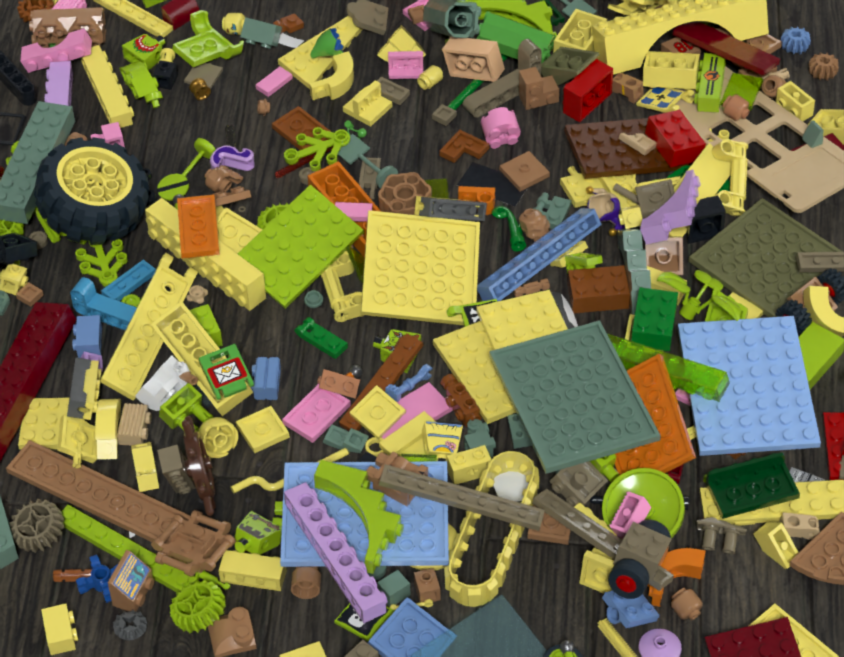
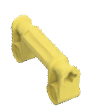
[712,139,748,216]
[321,251,364,322]

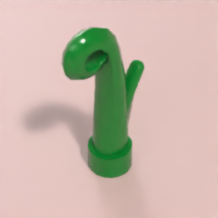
[492,206,526,252]

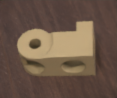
[779,512,820,539]

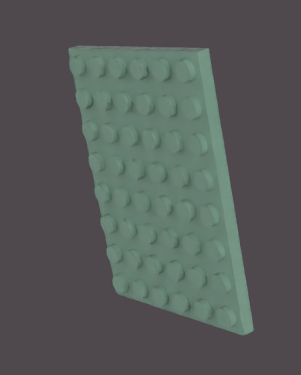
[489,320,661,474]

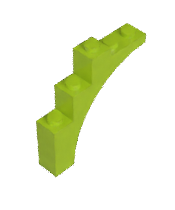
[465,0,557,51]
[314,460,404,574]

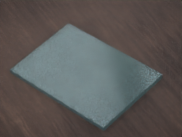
[411,595,547,657]

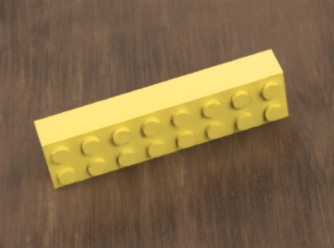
[145,198,266,311]

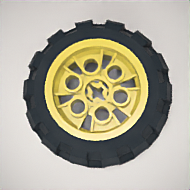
[34,137,150,245]

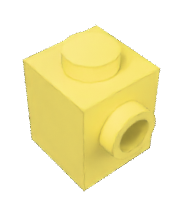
[619,205,643,229]

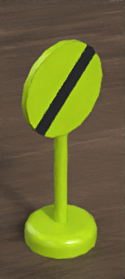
[157,138,216,201]

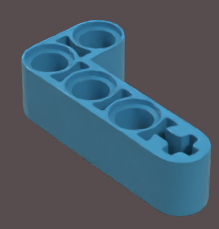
[70,277,136,330]

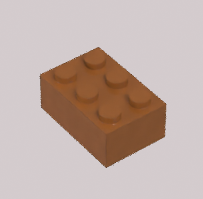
[567,265,630,313]

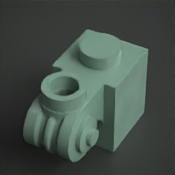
[464,419,496,457]

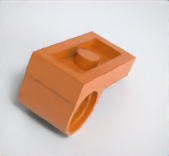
[458,186,495,215]

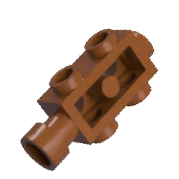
[441,374,482,427]

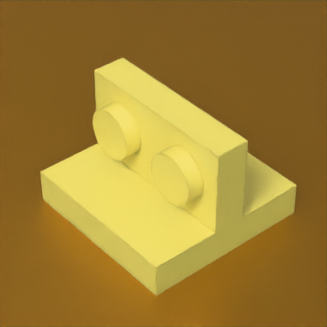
[343,80,392,127]
[580,548,614,593]

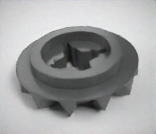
[113,609,147,640]

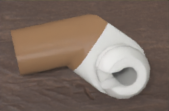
[173,361,198,385]

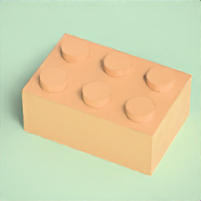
[442,37,505,82]

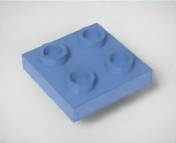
[602,591,660,628]

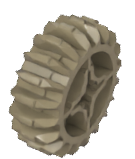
[9,499,65,553]

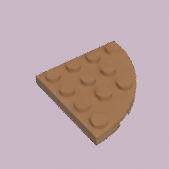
[789,512,844,585]

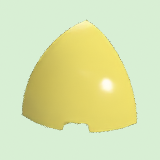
[377,25,426,62]

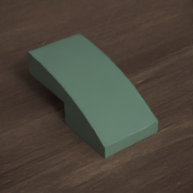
[323,424,369,453]

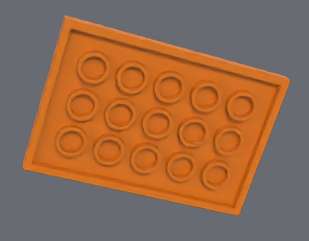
[615,354,696,476]

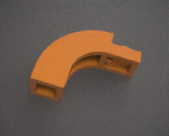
[647,548,706,607]

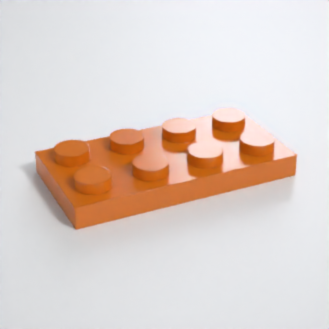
[177,195,220,258]

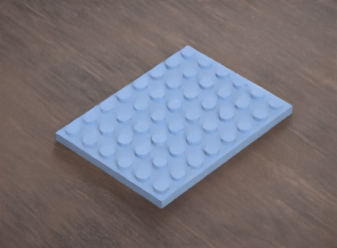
[677,316,821,456]
[280,461,449,567]

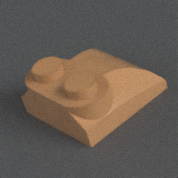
[208,607,257,657]

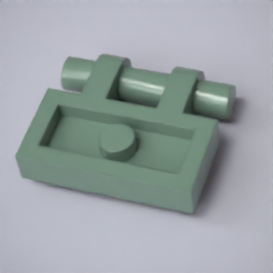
[533,192,572,229]

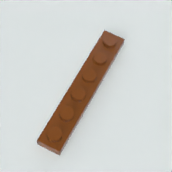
[339,333,423,431]

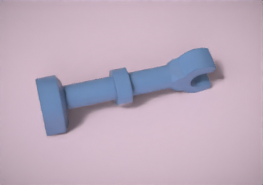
[385,364,432,402]

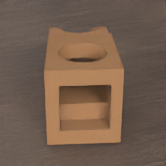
[612,73,644,103]

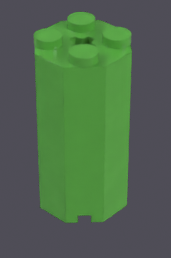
[477,11,556,64]

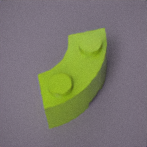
[119,61,158,99]

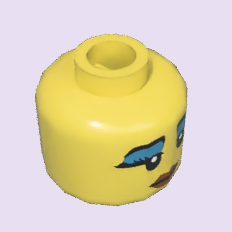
[222,13,245,35]

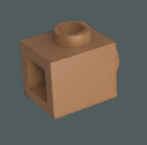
[414,568,441,602]

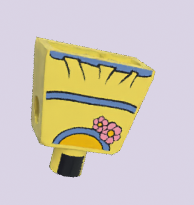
[422,421,463,461]

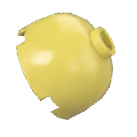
[198,417,238,458]

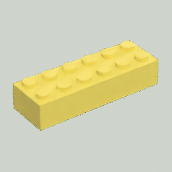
[151,301,253,416]

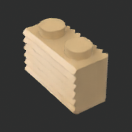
[117,403,152,446]

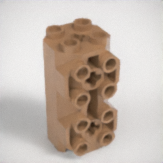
[29,7,106,48]

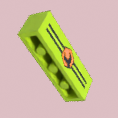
[694,53,725,112]

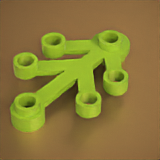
[284,127,350,172]
[75,239,128,287]

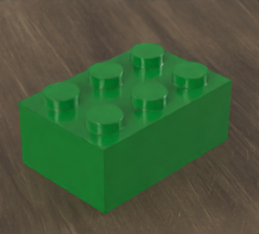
[631,287,678,351]

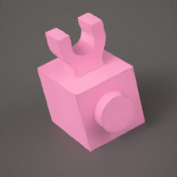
[90,122,124,147]

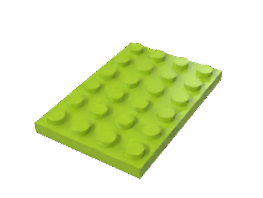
[238,184,364,309]

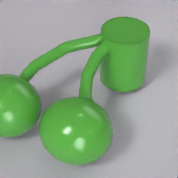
[344,120,367,139]

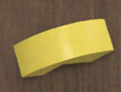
[131,442,159,492]

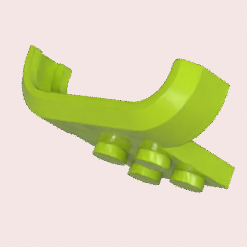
[172,10,244,67]

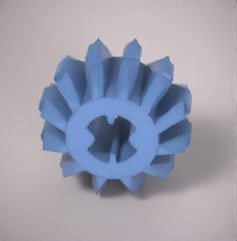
[781,27,811,55]

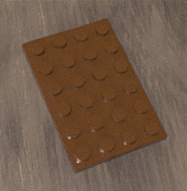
[564,118,689,179]

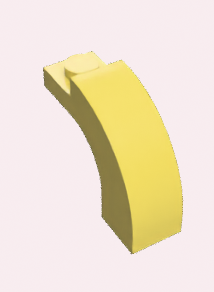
[309,51,354,100]
[803,286,844,337]
[95,399,121,460]

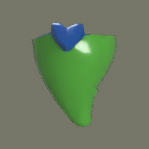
[310,28,344,59]

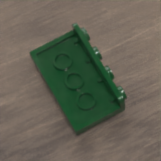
[706,452,800,519]

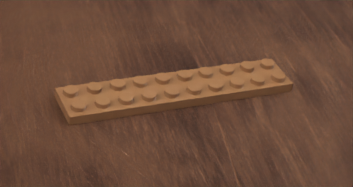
[6,440,190,544]

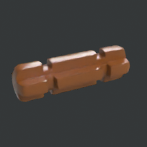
[53,569,92,582]

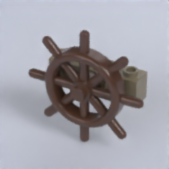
[157,416,216,516]

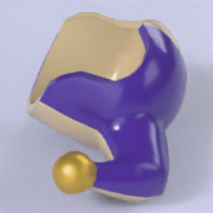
[586,186,625,236]

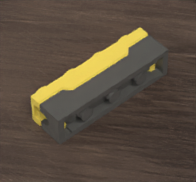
[414,196,487,221]
[67,358,102,420]

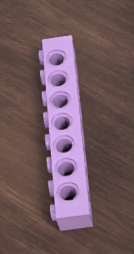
[284,482,388,623]

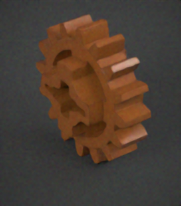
[17,0,54,22]

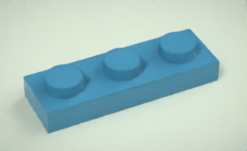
[101,260,156,301]

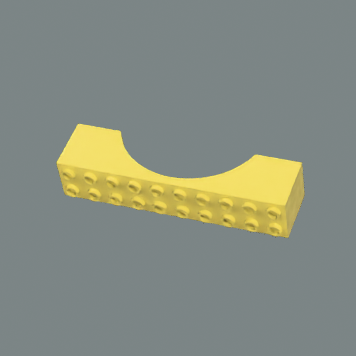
[592,0,769,74]

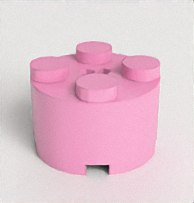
[481,107,521,149]

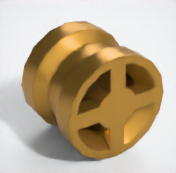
[189,78,211,100]

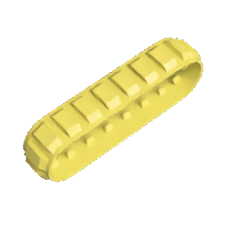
[444,451,539,607]

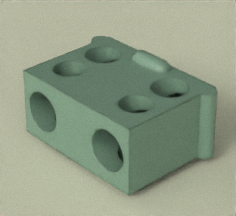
[508,414,532,449]

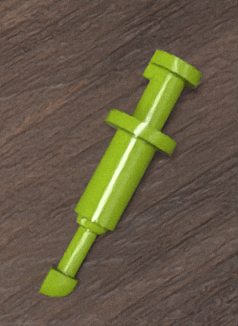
[195,570,230,590]

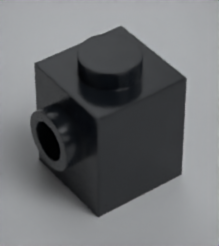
[153,60,178,90]

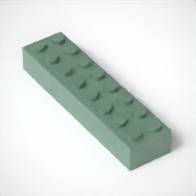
[0,101,75,224]

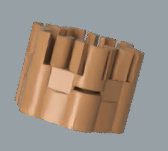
[378,172,432,216]

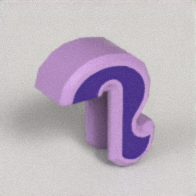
[210,146,255,171]

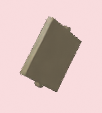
[184,63,223,89]

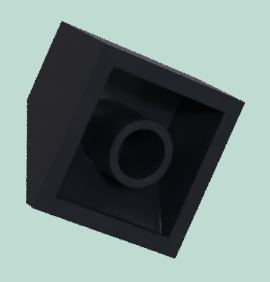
[687,195,726,244]

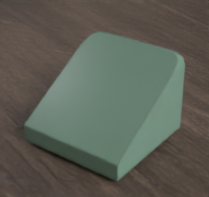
[802,120,824,148]

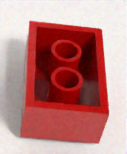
[563,59,613,122]
[645,110,706,167]

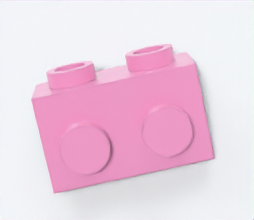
[388,51,423,79]

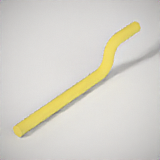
[231,448,349,493]

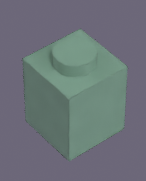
[377,570,411,607]

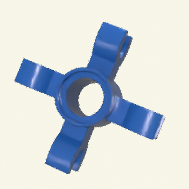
[76,555,118,603]

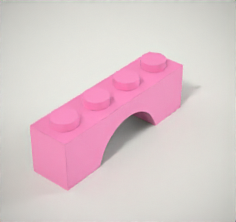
[20,28,92,73]

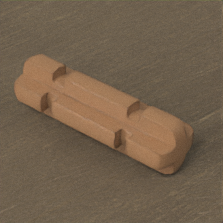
[513,278,550,297]

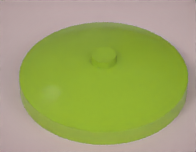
[602,468,685,540]

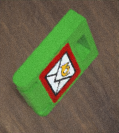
[199,344,254,400]

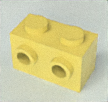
[776,81,815,121]

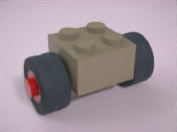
[608,520,672,599]

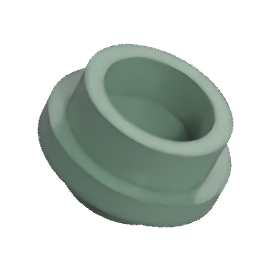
[304,290,323,308]

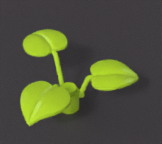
[657,270,741,321]

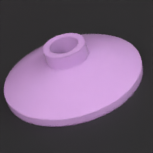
[639,629,681,657]

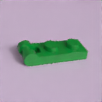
[294,317,348,359]

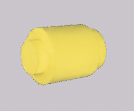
[417,65,443,90]

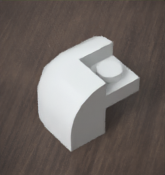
[135,356,187,411]

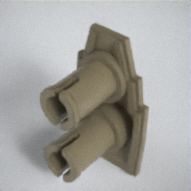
[697,517,747,554]

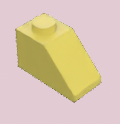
[753,522,799,569]

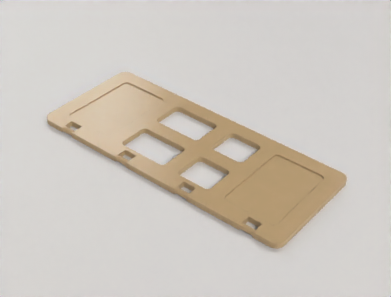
[662,66,844,213]

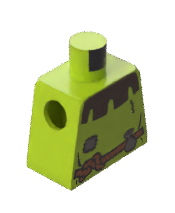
[235,511,282,555]

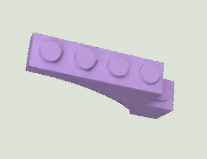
[640,170,701,244]

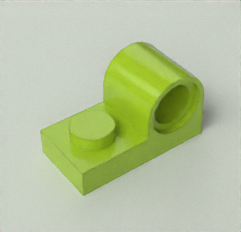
[565,252,603,273]

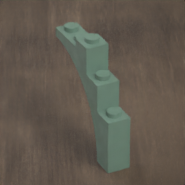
[617,228,651,315]

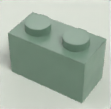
[240,17,282,49]

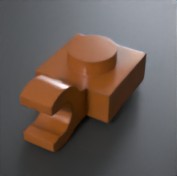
[273,13,304,34]

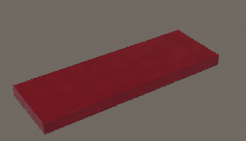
[673,21,781,76]

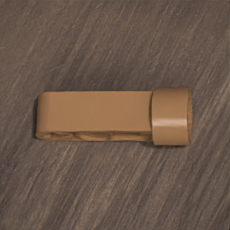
[291,566,321,599]

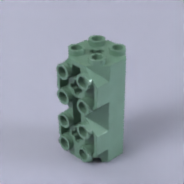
[423,0,481,38]

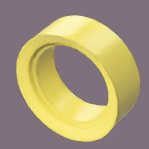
[365,437,386,457]

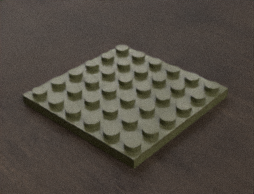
[689,198,843,317]

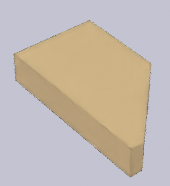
[619,133,657,156]

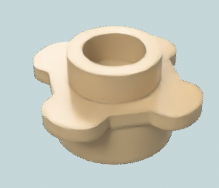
[186,285,208,304]

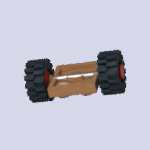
[776,268,844,337]

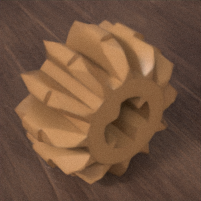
[809,52,839,81]

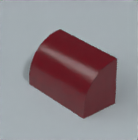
[161,0,200,30]

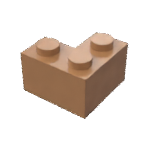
[519,67,559,110]

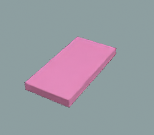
[381,382,453,439]

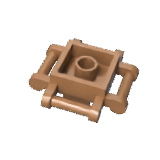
[151,510,236,577]

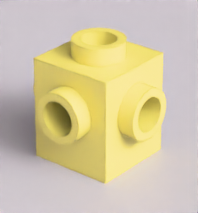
[0,264,28,295]

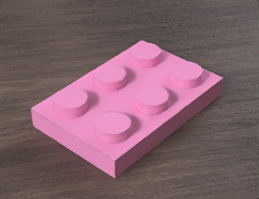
[282,384,351,443]

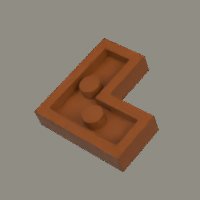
[440,130,489,163]

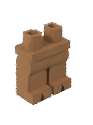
[366,452,428,506]

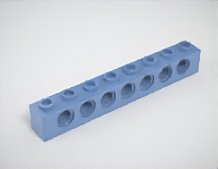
[477,208,602,302]

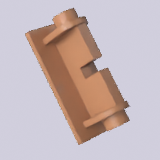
[317,369,360,399]

